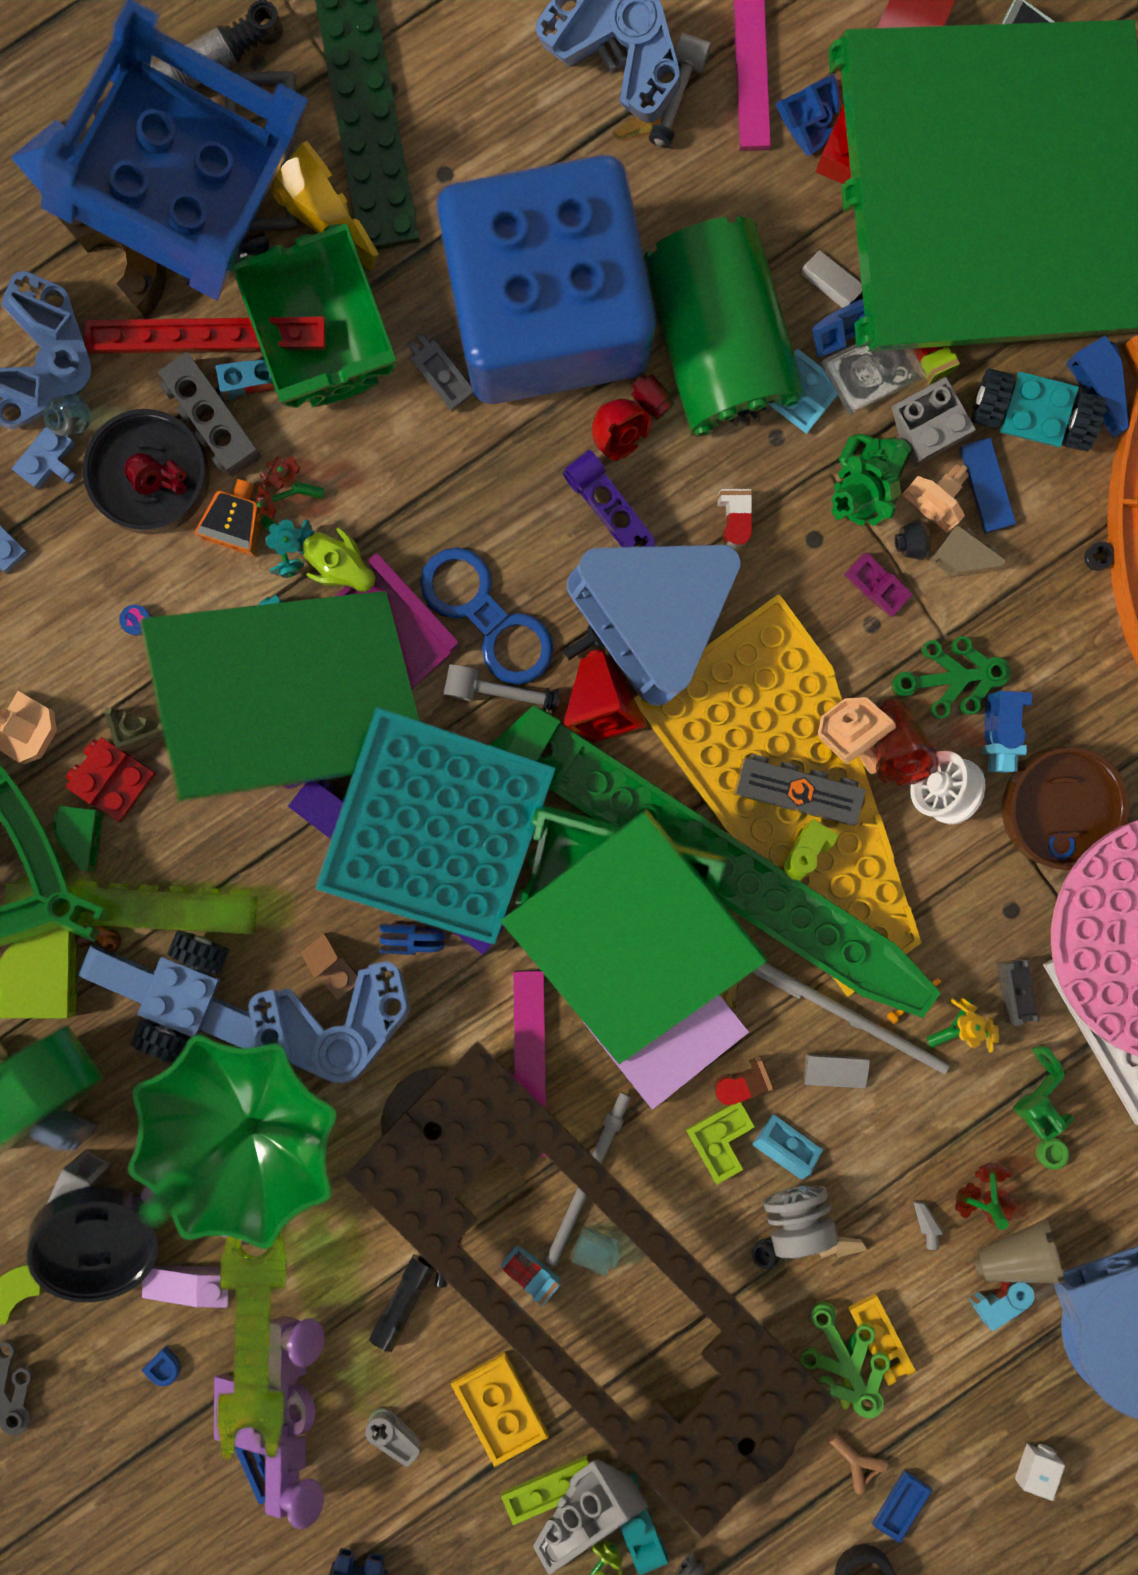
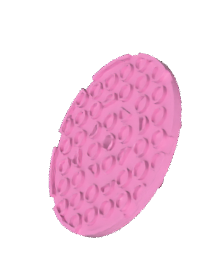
[1051,820,1138,1057]

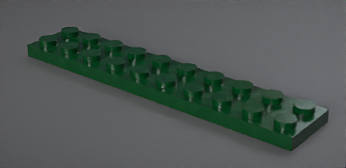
[315,0,420,250]

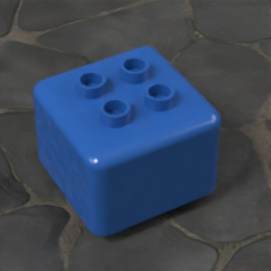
[437,155,656,404]

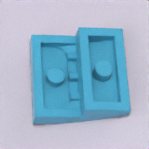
[767,348,839,434]

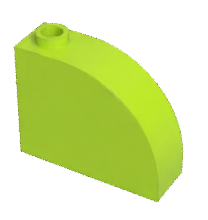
[0,927,78,1018]

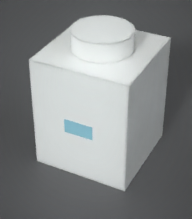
[1015,1443,1065,1501]

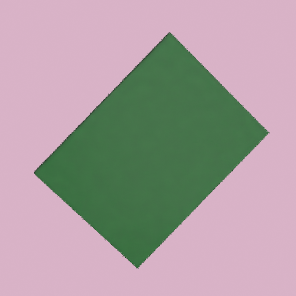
[140,591,420,802]

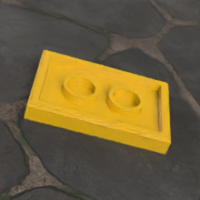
[451,1352,549,1467]

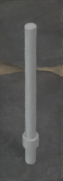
[545,1092,631,1266]

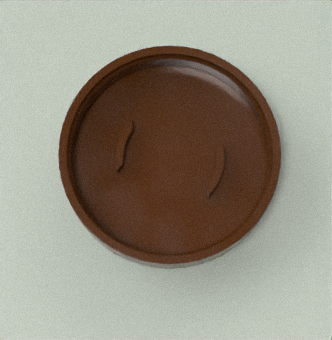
[1002,747,1129,870]

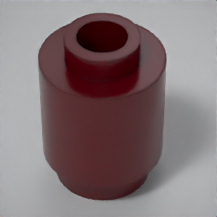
[631,374,675,420]

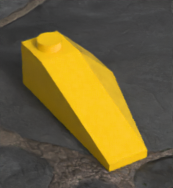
[272,141,379,270]

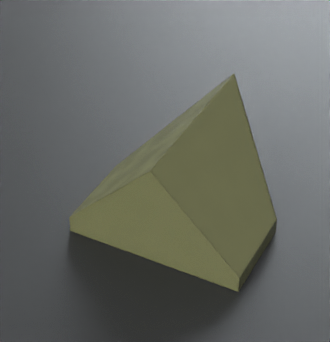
[104,707,164,753]

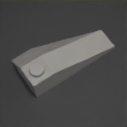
[533,1459,648,1575]

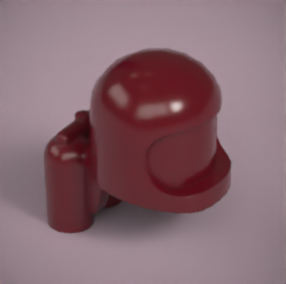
[124,453,187,495]

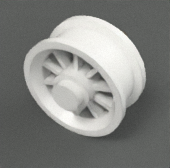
[910,751,985,824]

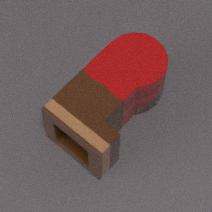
[714,1056,774,1105]

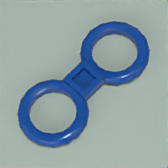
[420,547,554,685]

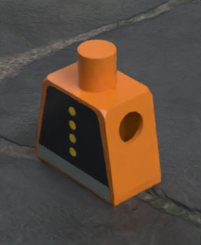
[194,479,263,557]

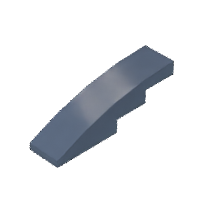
[30,1110,98,1151]

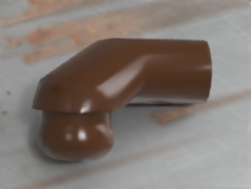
[75,925,121,952]

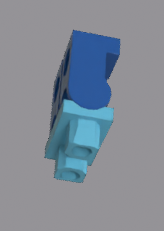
[981,691,1032,773]

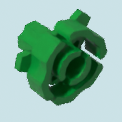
[831,455,901,526]

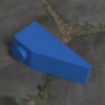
[1066,335,1129,438]

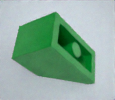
[52,806,104,871]

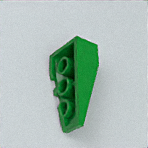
[490,705,561,762]

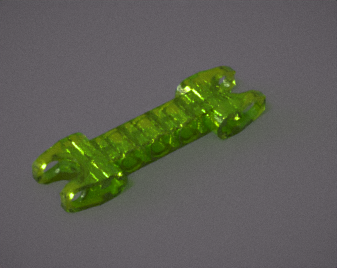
[216,1230,287,1460]

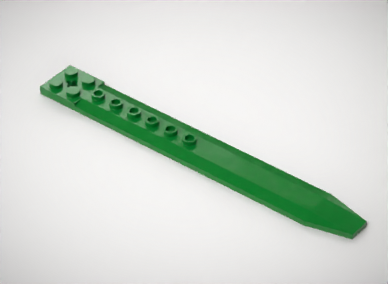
[538,722,941,1018]

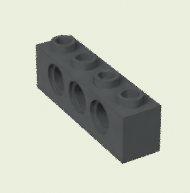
[158,351,262,477]

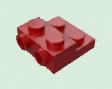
[65,737,157,823]

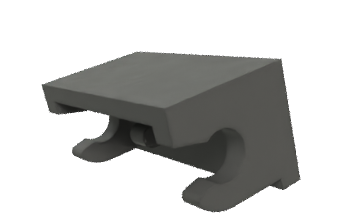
[996,958,1040,1026]

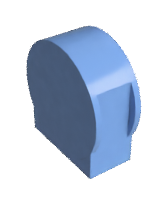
[1053,1245,1138,1419]

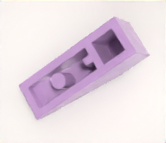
[142,1265,236,1307]

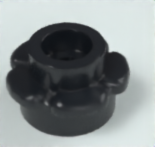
[752,1239,781,1269]

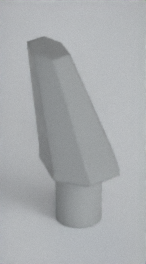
[913,1201,944,1250]

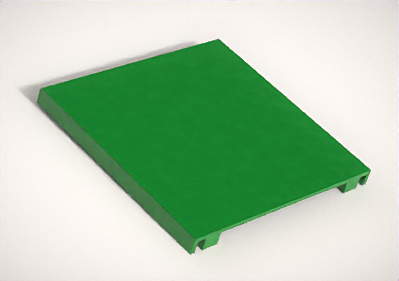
[828,20,1138,352]

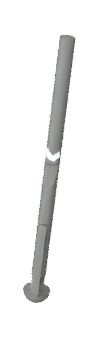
[751,962,950,1074]

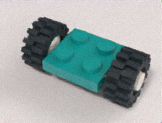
[971,368,1106,452]

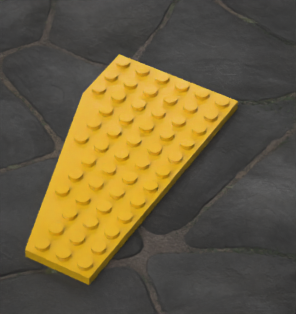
[634,594,922,997]

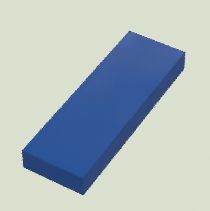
[959,438,1016,534]

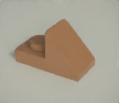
[300,933,358,1000]

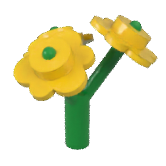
[927,997,1001,1053]

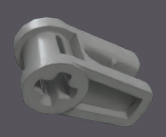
[365,1407,422,1467]

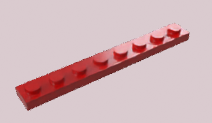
[85,317,326,354]

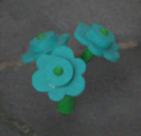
[259,515,315,578]

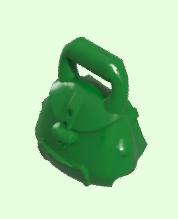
[839,434,912,480]

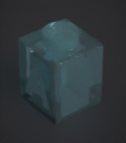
[572,1226,621,1276]

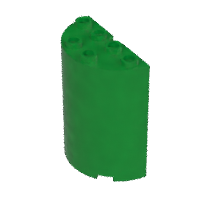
[232,223,397,408]

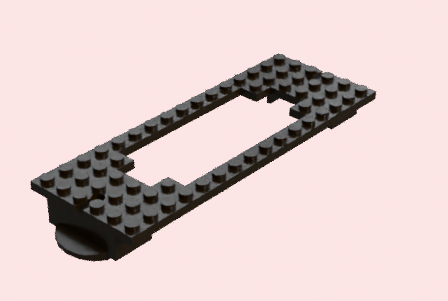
[343,1040,836,1539]

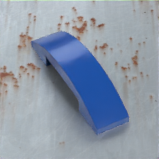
[812,299,865,357]

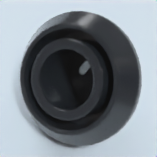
[894,519,931,561]

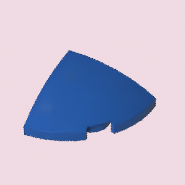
[776,74,839,156]

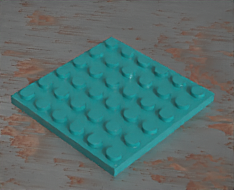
[315,707,555,945]

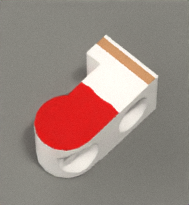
[718,489,752,549]

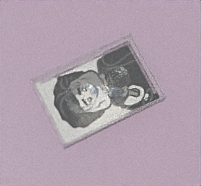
[820,344,927,416]

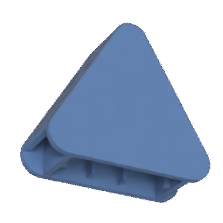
[567,545,741,706]

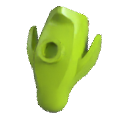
[303,528,375,592]

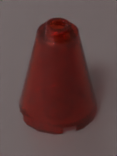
[876,700,939,786]

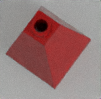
[564,650,647,743]

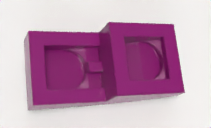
[844,553,913,617]

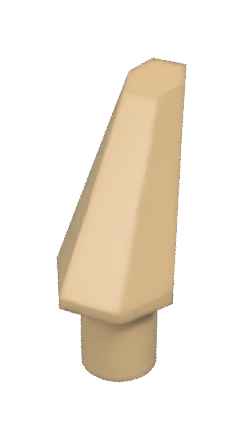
[819,1237,867,1259]

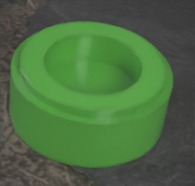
[1036,1138,1069,1170]

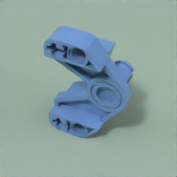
[536,0,681,122]
[0,271,91,430]
[249,962,410,1083]

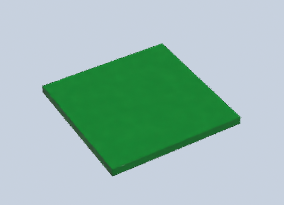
[501,810,767,1064]

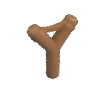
[829,1432,889,1495]

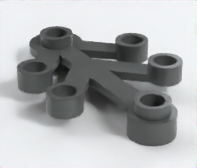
[0,1339,34,1435]

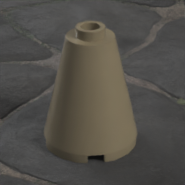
[974,1219,1066,1284]

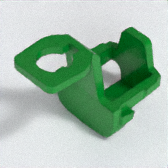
[1013,1046,1075,1140]

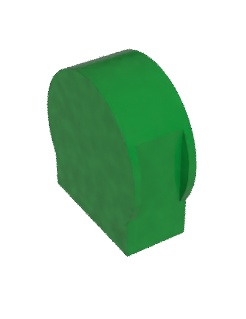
[0,1026,105,1154]

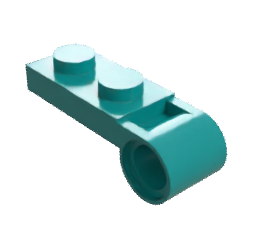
[620,1472,669,1575]

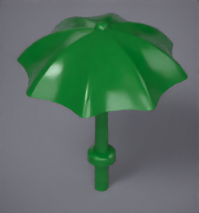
[128,1035,336,1249]

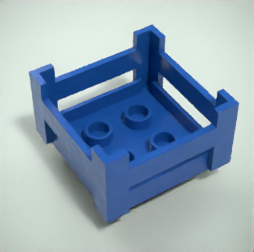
[41,0,308,301]

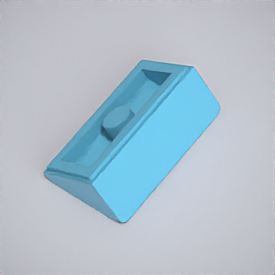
[753,1114,823,1179]

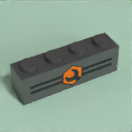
[733,754,866,826]

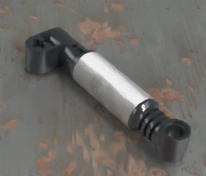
[93,0,283,117]

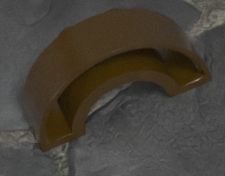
[58,217,166,318]

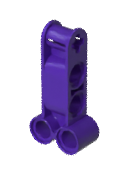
[562,449,655,547]

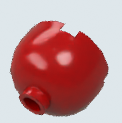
[591,398,652,461]

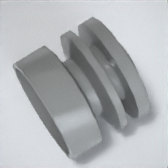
[763,1185,839,1258]

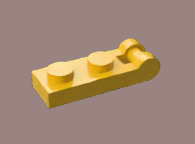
[848,1293,916,1386]

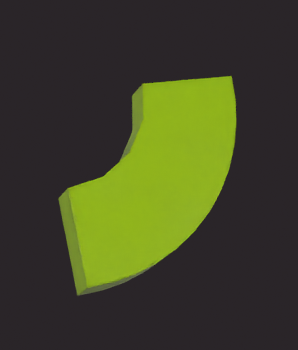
[0,1264,43,1325]

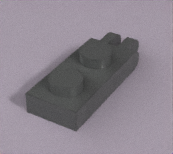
[407,333,475,412]

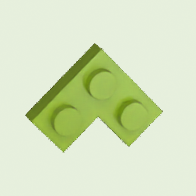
[686,1102,755,1185]

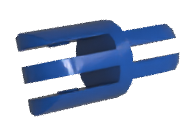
[380,923,446,955]

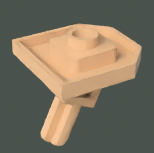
[902,464,969,533]
[0,691,57,764]
[818,697,896,774]

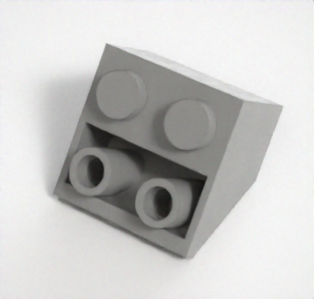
[892,377,976,467]

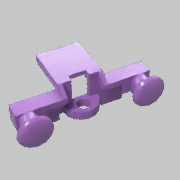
[214,1316,325,1529]

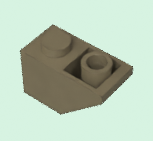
[929,525,1006,577]

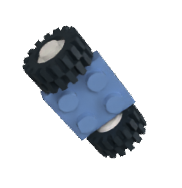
[130,930,229,1063]

